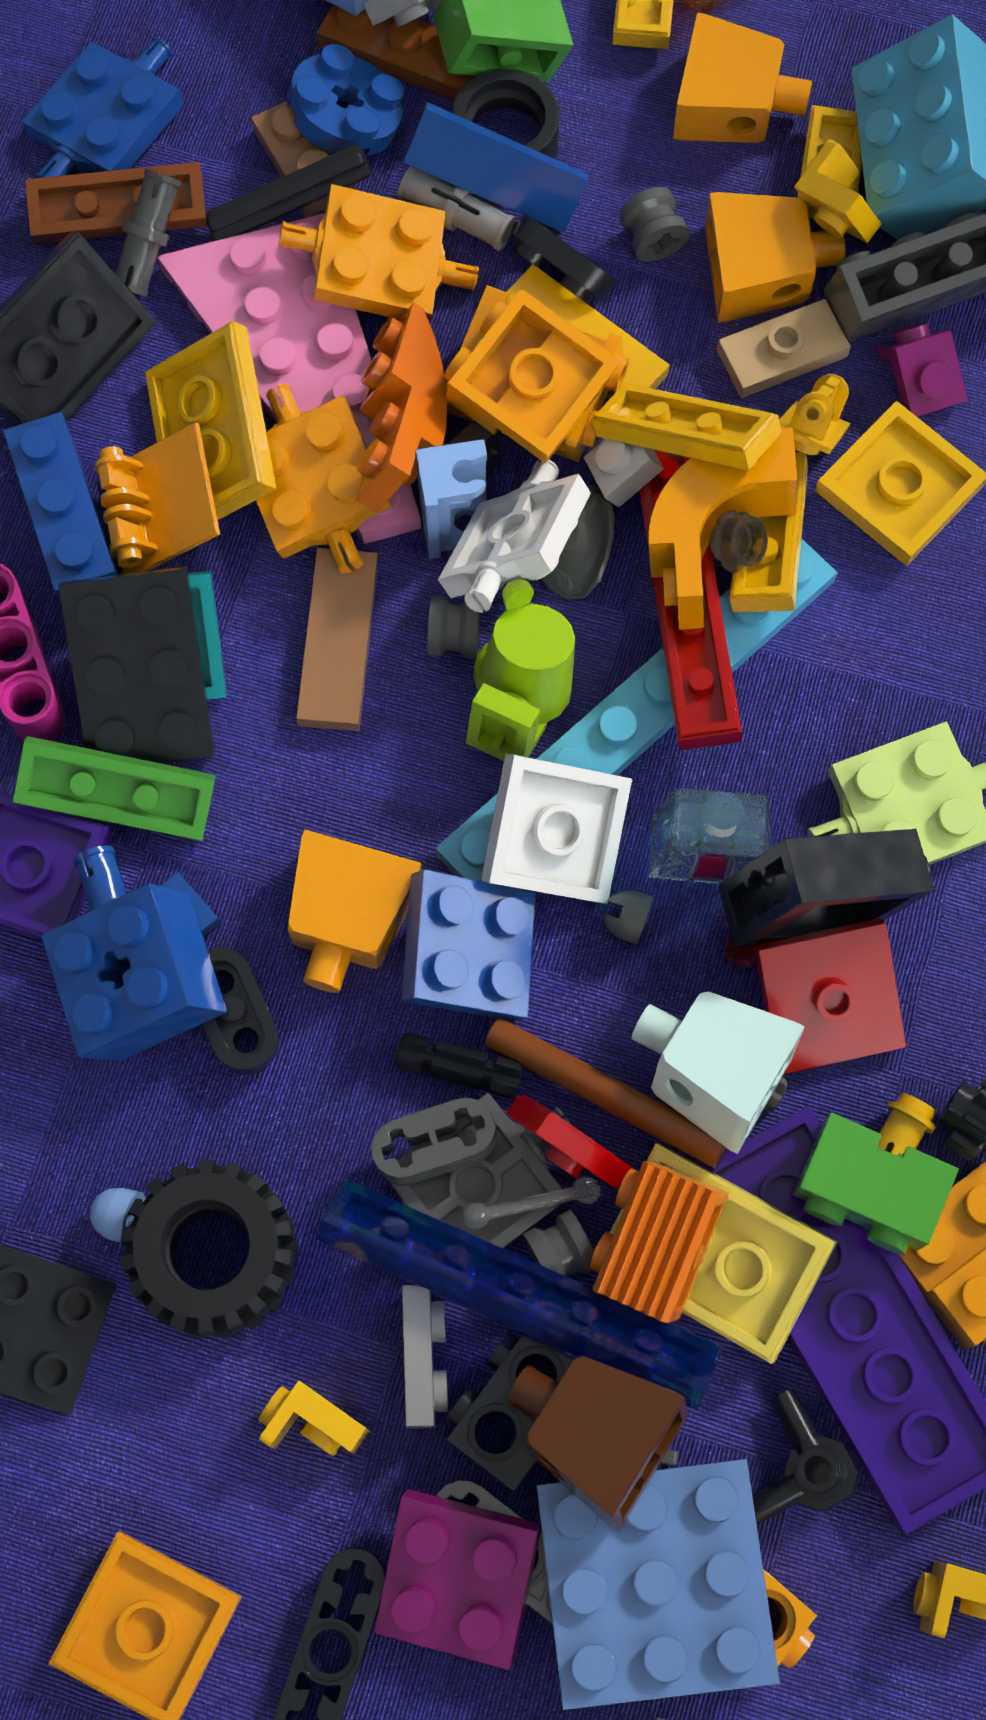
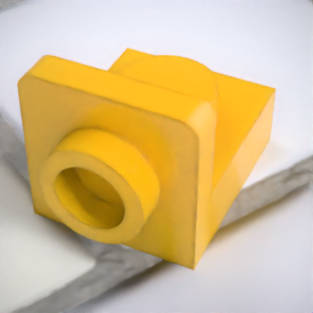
[258,1380,370,1457]
[913,1560,986,1639]

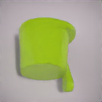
[473,578,575,724]

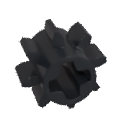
[937,1079,986,1162]

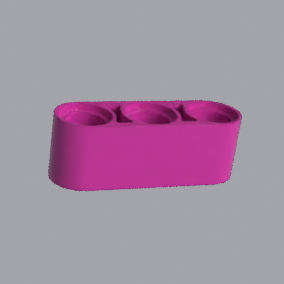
[0,564,66,741]

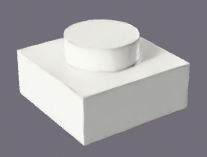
[584,439,664,507]

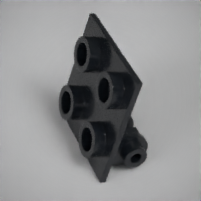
[0,1245,116,1415]

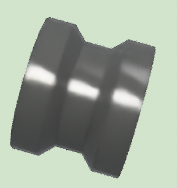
[619,187,690,262]
[427,595,481,660]
[522,1209,595,1294]

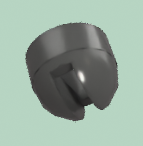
[602,889,654,945]

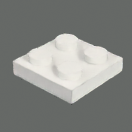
[481,754,632,904]

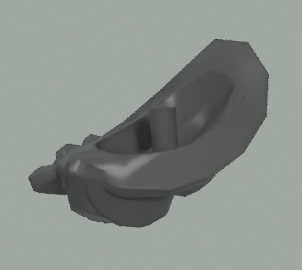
[541,485,615,600]

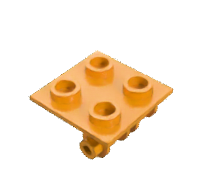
[94,422,220,574]

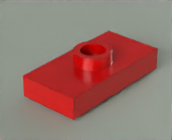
[506,1094,635,1191]

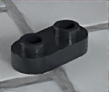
[512,213,618,303]
[203,948,280,1075]

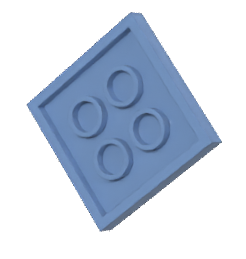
[537,1459,780,1710]

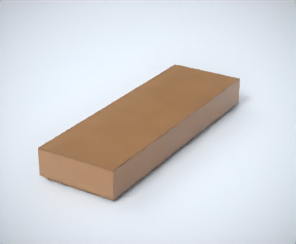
[296,548,379,732]

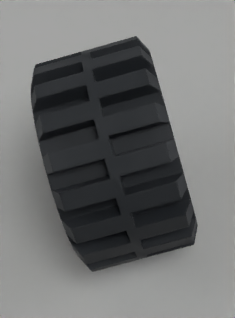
[120,1160,298,1339]

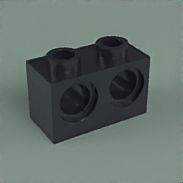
[445,1326,574,1492]

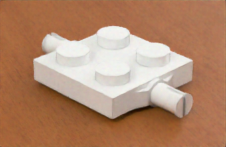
[438,460,591,613]

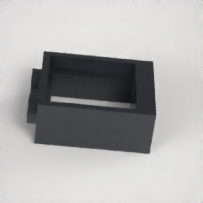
[718,829,934,946]

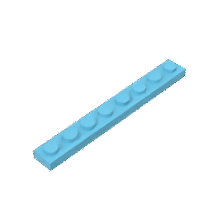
[435,538,838,884]

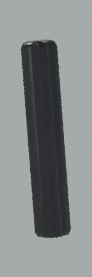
[206,145,371,241]

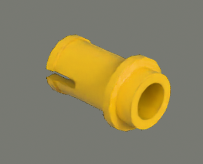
[877,1093,937,1156]

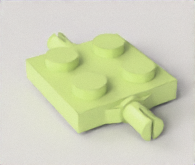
[807,721,986,865]

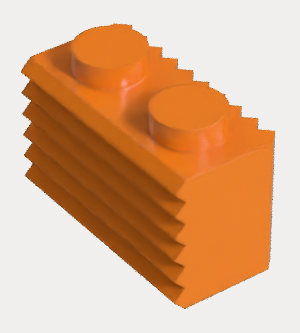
[590,1161,729,1323]

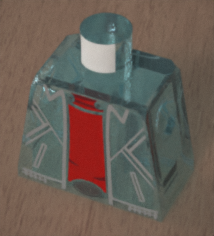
[648,788,772,884]

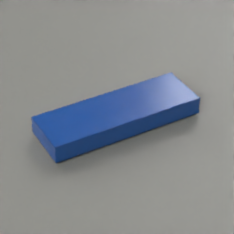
[403,102,589,233]

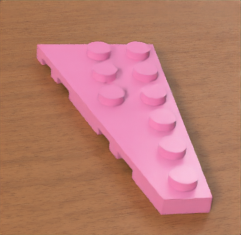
[157,213,421,544]

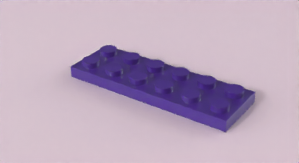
[701,1105,986,1535]

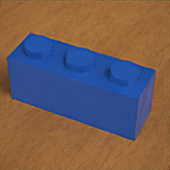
[3,412,119,605]

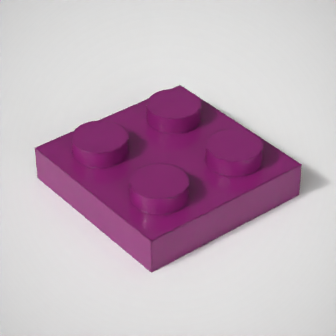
[375,1489,542,1670]

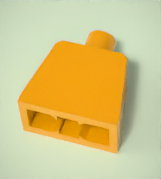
[673,12,812,143]
[705,192,845,323]
[288,829,422,993]

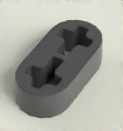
[371,1098,497,1185]

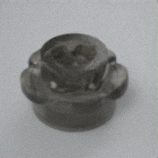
[710,510,768,572]

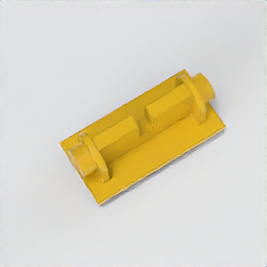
[779,374,851,455]

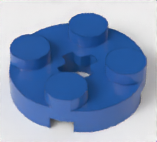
[286,44,404,156]

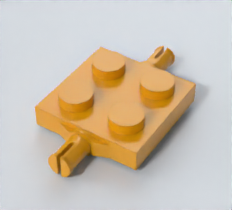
[278,184,479,321]
[256,384,393,574]

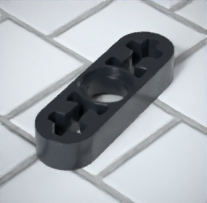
[274,1548,386,1720]

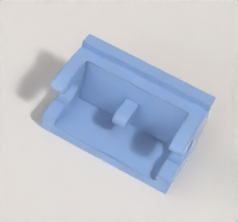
[416,439,487,559]

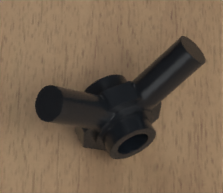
[752,1389,860,1524]

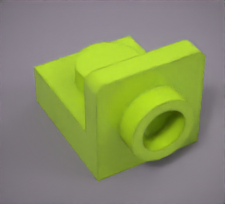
[466,683,547,761]

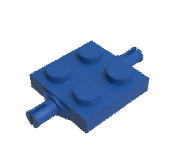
[21,37,184,178]

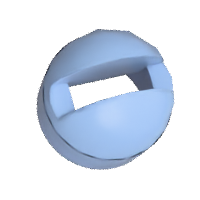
[90,1188,146,1243]

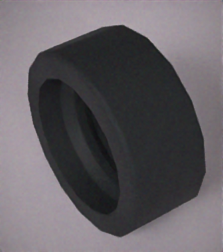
[452,69,560,158]

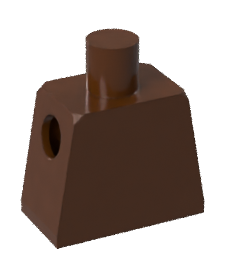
[508,1356,688,1532]

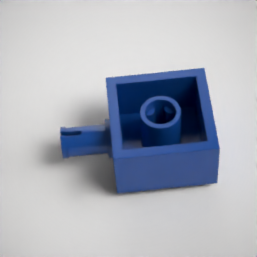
[41,845,227,1061]

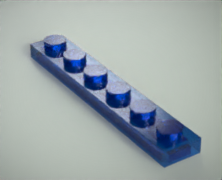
[315,1179,722,1411]

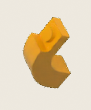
[649,427,797,630]

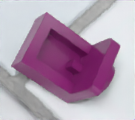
[877,322,968,417]

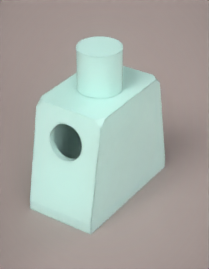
[631,991,805,1154]

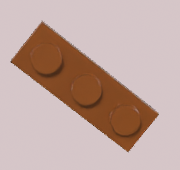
[317,4,475,101]
[25,162,208,244]

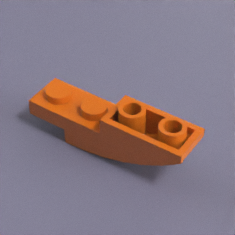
[356,302,447,513]

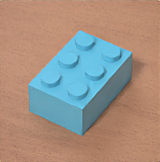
[851,14,986,240]

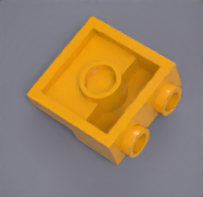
[444,288,621,464]
[898,1162,986,1350]

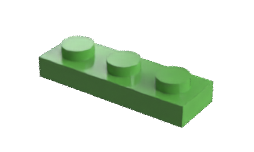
[13,736,216,841]

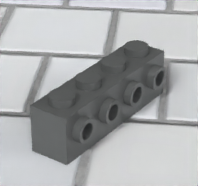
[823,212,986,342]

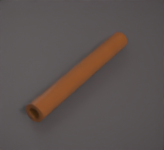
[485,1018,727,1169]

